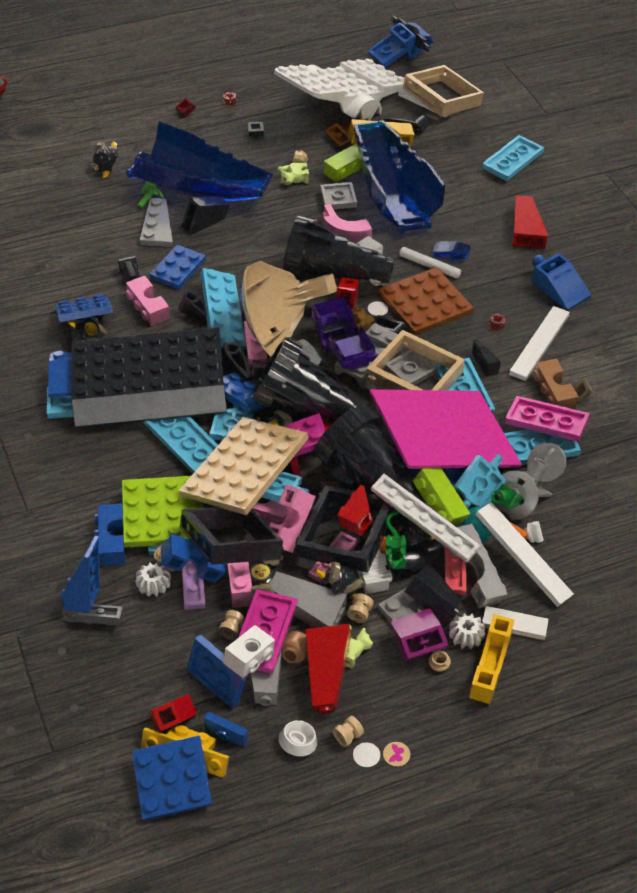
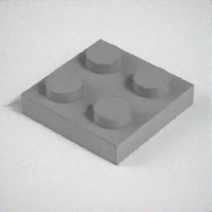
[320,182,357,210]
[384,350,436,386]
[378,587,437,622]

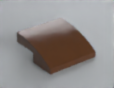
[324,120,354,149]

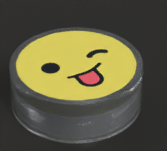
[250,563,271,584]

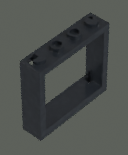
[295,485,395,573]
[179,507,284,565]

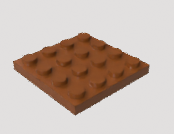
[378,267,474,336]

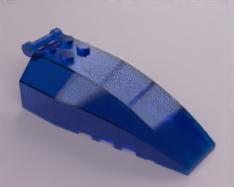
[354,120,446,234]
[126,121,273,201]

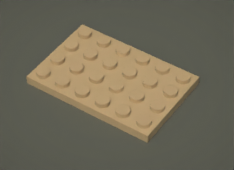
[179,417,309,515]

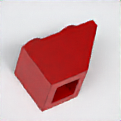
[338,485,373,536]
[147,693,197,732]

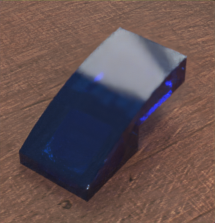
[432,241,471,260]

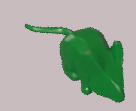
[386,511,407,569]

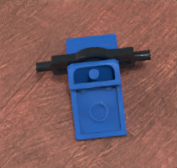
[368,16,434,68]

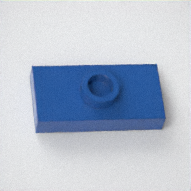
[204,712,248,747]

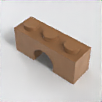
[533,358,578,410]

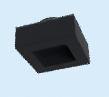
[248,122,264,137]

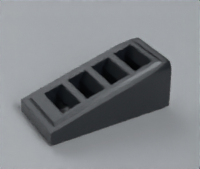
[370,315,407,334]
[472,339,501,377]

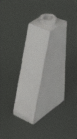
[268,571,347,628]
[241,623,282,706]

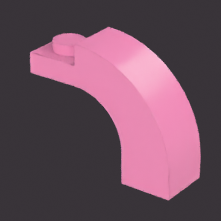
[322,204,372,243]

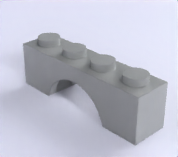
[450,524,507,609]

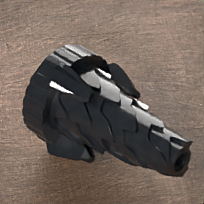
[283,215,395,284]
[251,337,364,424]
[314,404,428,523]

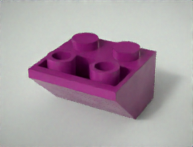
[390,608,448,663]

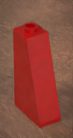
[512,195,548,249]
[306,624,352,714]

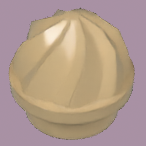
[292,150,308,163]

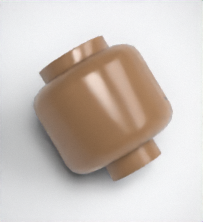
[282,631,308,663]

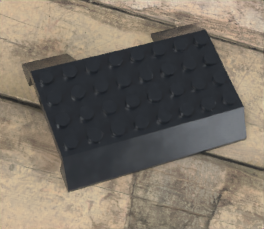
[72,325,227,429]

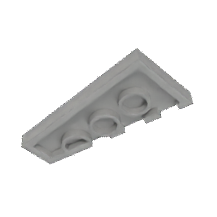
[140,198,173,247]

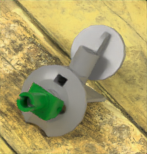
[491,443,566,520]

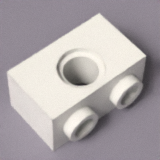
[223,625,275,678]

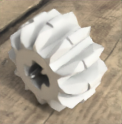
[135,562,171,597]
[449,612,485,650]

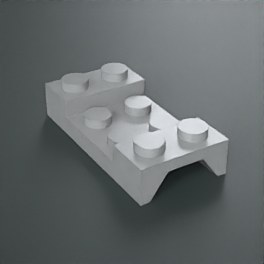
[334,323,404,390]

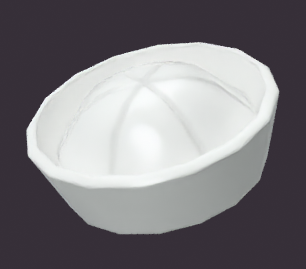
[279,720,317,756]

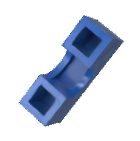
[95,504,126,566]
[161,534,226,583]

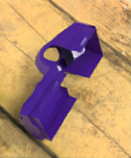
[312,297,378,370]

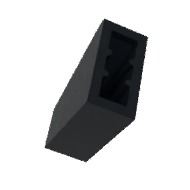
[181,196,230,235]
[404,564,462,623]

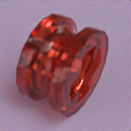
[223,92,237,105]
[489,314,506,330]

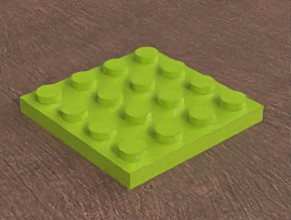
[122,476,204,548]

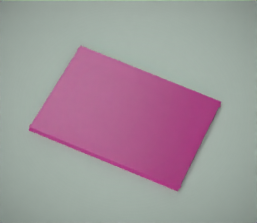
[369,389,522,469]

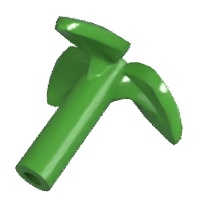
[137,181,164,208]

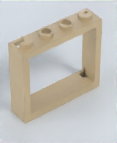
[403,65,484,117]
[366,330,465,390]

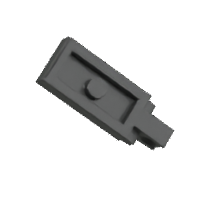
[62,604,123,626]

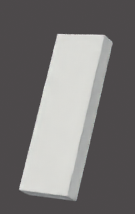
[482,606,548,640]

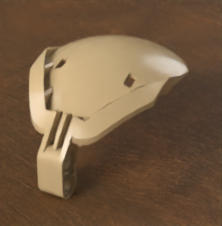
[242,261,337,357]

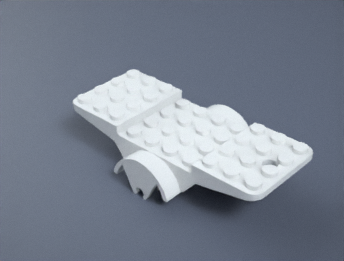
[274,59,404,121]

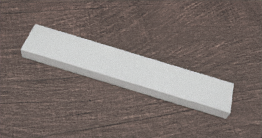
[509,306,570,381]
[371,474,481,563]
[475,502,574,607]

